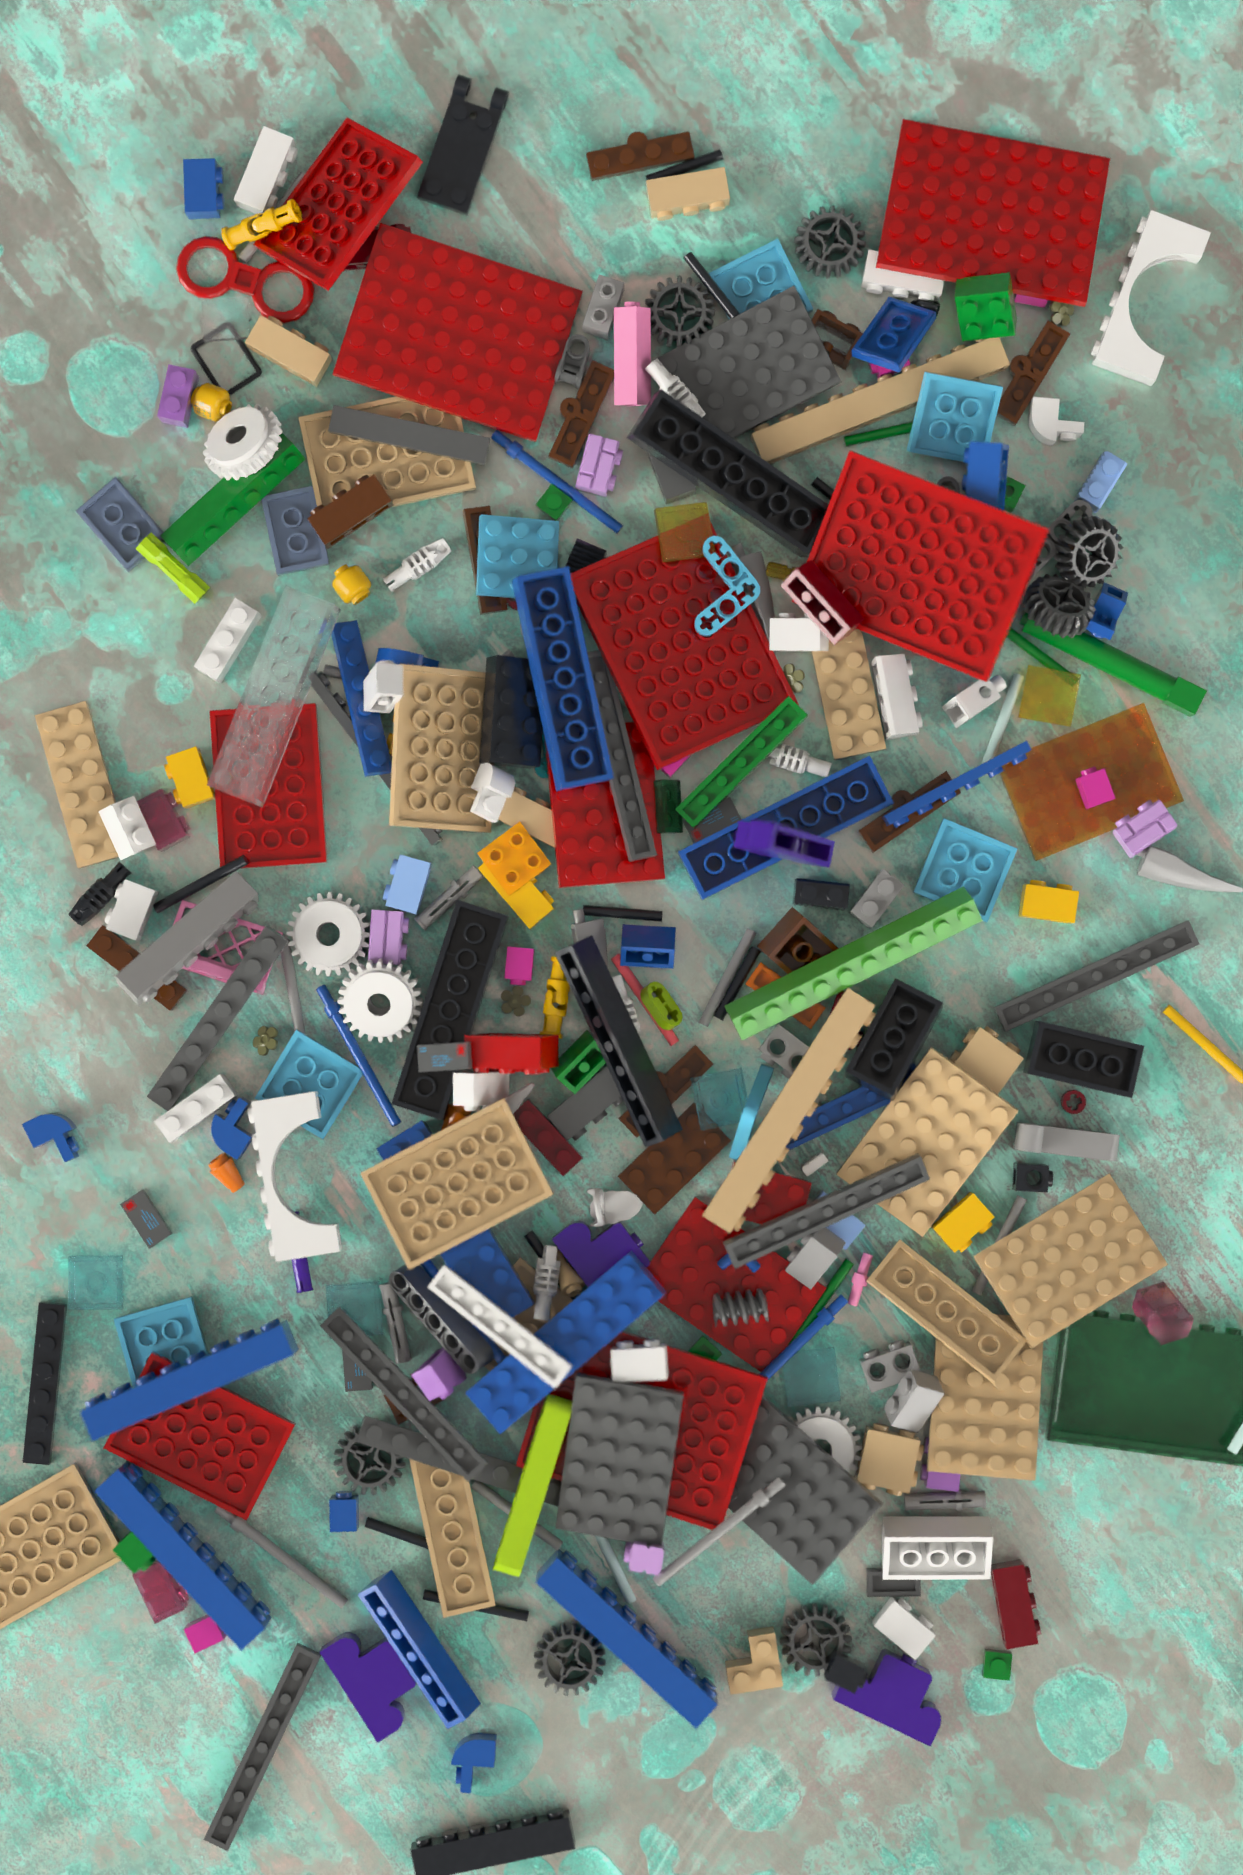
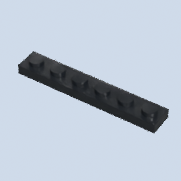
[22,1302,67,1465]

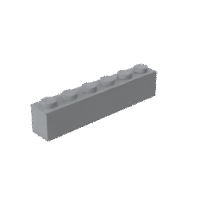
[115,871,259,1006]

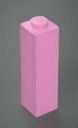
[614,302,651,406]

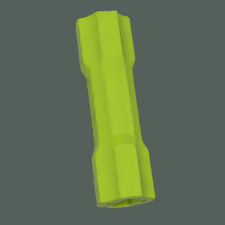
[136,532,211,604]

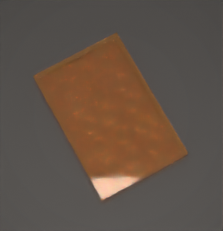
[999,703,1184,861]

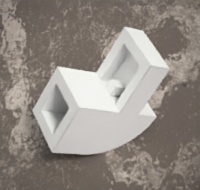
[1028,397,1084,446]
[470,763,515,823]

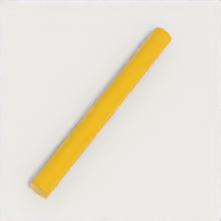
[1162,1004,1243,1083]

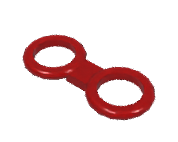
[176,236,315,323]

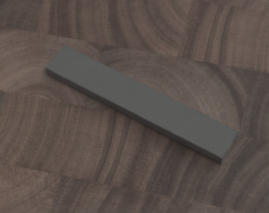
[328,405,490,465]

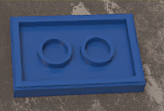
[851,297,936,372]

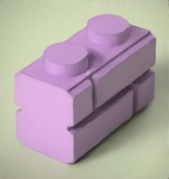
[575,434,624,497]
[1112,800,1178,858]
[368,910,409,965]
[624,1541,664,1575]

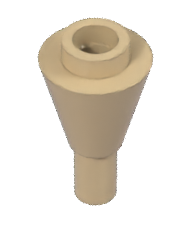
[556,1249,585,1297]

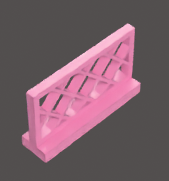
[173,900,283,995]

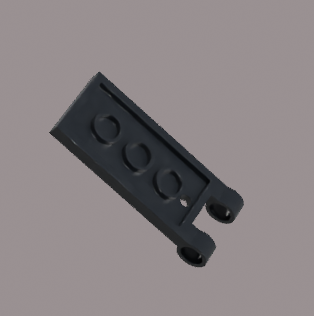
[417,74,509,216]

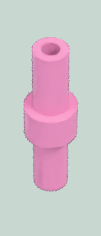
[848,1252,873,1306]

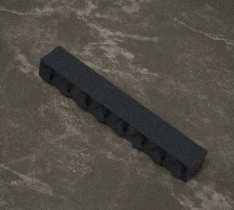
[555,935,683,1147]

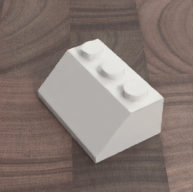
[871,654,923,740]

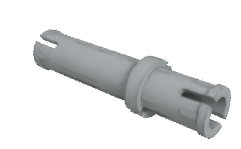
[414,865,484,931]
[379,1282,412,1364]
[904,1489,986,1511]

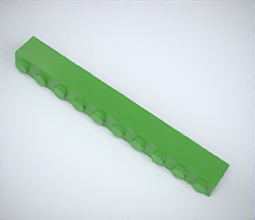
[725,887,983,1041]

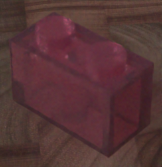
[137,788,191,852]
[1132,1282,1194,1345]
[132,1560,189,1624]

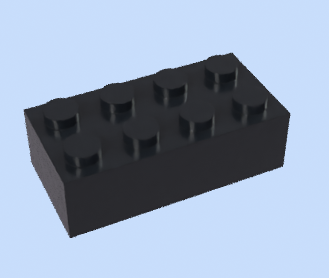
[479,655,543,769]
[845,978,943,1101]
[1023,1021,1144,1098]

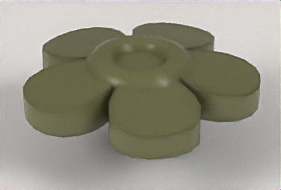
[1049,301,1074,326]
[783,664,805,693]
[501,986,531,1016]
[253,1026,278,1056]

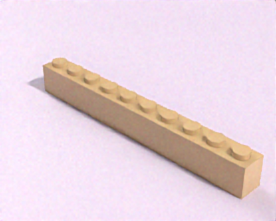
[750,337,1010,464]
[702,988,876,1233]

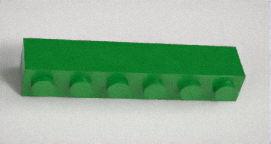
[160,433,305,566]

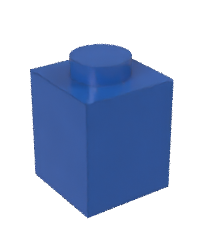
[329,1491,359,1532]

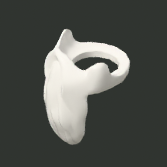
[587,1188,643,1227]

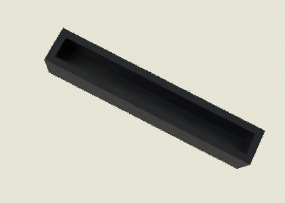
[410,1808,576,1875]

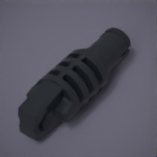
[68,862,131,926]

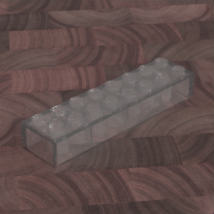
[207,586,341,808]

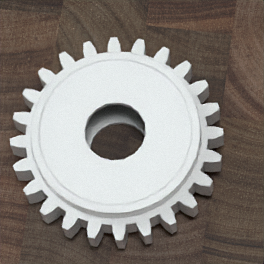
[203,404,283,480]
[287,892,370,977]
[337,958,423,1043]
[789,1405,862,1472]

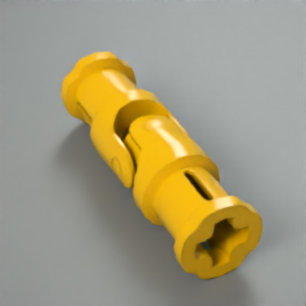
[221,199,302,250]
[539,956,570,1039]

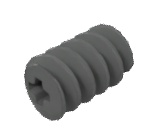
[712,1288,769,1328]

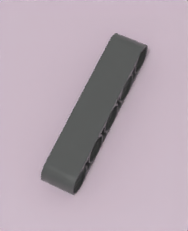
[389,1264,494,1374]

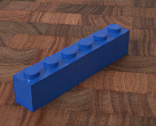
[357,1570,481,1729]

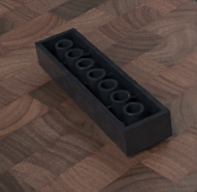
[627,389,829,557]
[391,900,509,1120]

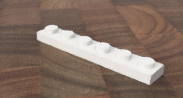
[428,1265,573,1388]

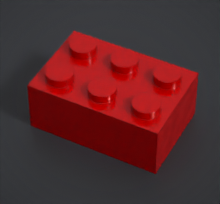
[464,1033,559,1075]
[730,1160,812,1225]

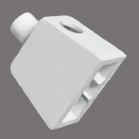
[942,674,1007,728]

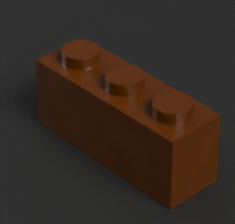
[307,474,394,549]

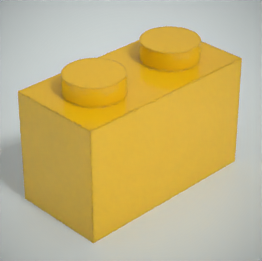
[164,746,215,809]
[1018,880,1079,924]
[931,1192,994,1253]

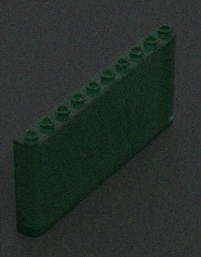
[1045,1310,1243,1466]

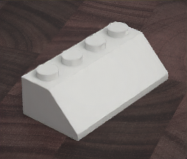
[881,1516,993,1580]

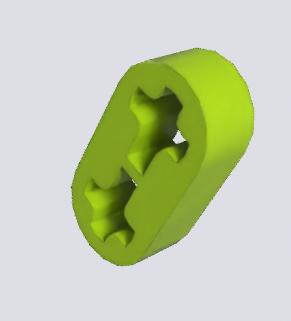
[640,981,683,1030]

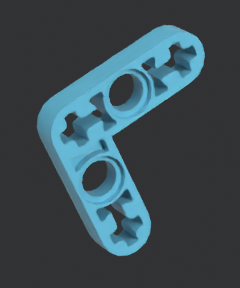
[694,536,760,636]
[729,1064,774,1160]

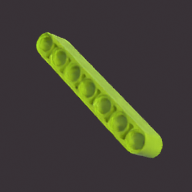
[493,1394,573,1577]

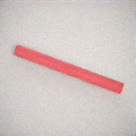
[611,953,679,1046]

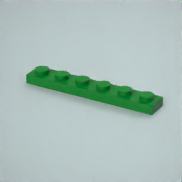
[675,696,808,829]

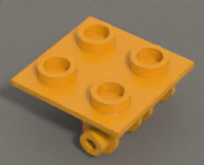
[477,821,551,896]

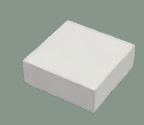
[800,1152,828,1177]

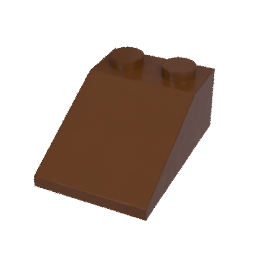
[757,907,839,1003]

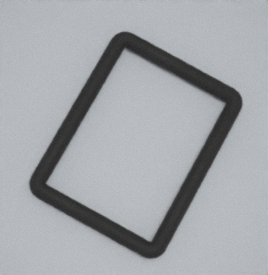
[191,323,262,395]

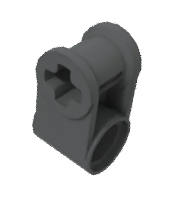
[554,334,590,389]

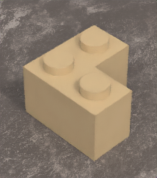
[725,1626,783,1695]

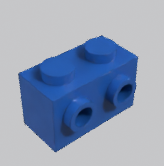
[183,158,224,219]
[620,924,676,969]

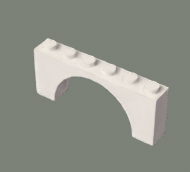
[1090,210,1211,386]
[248,1091,342,1262]

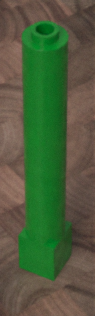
[1019,612,1207,717]

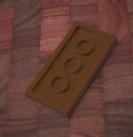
[618,1102,731,1215]

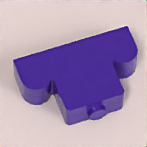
[734,820,835,868]
[552,1221,650,1287]
[319,1632,416,1743]
[832,1649,942,1747]

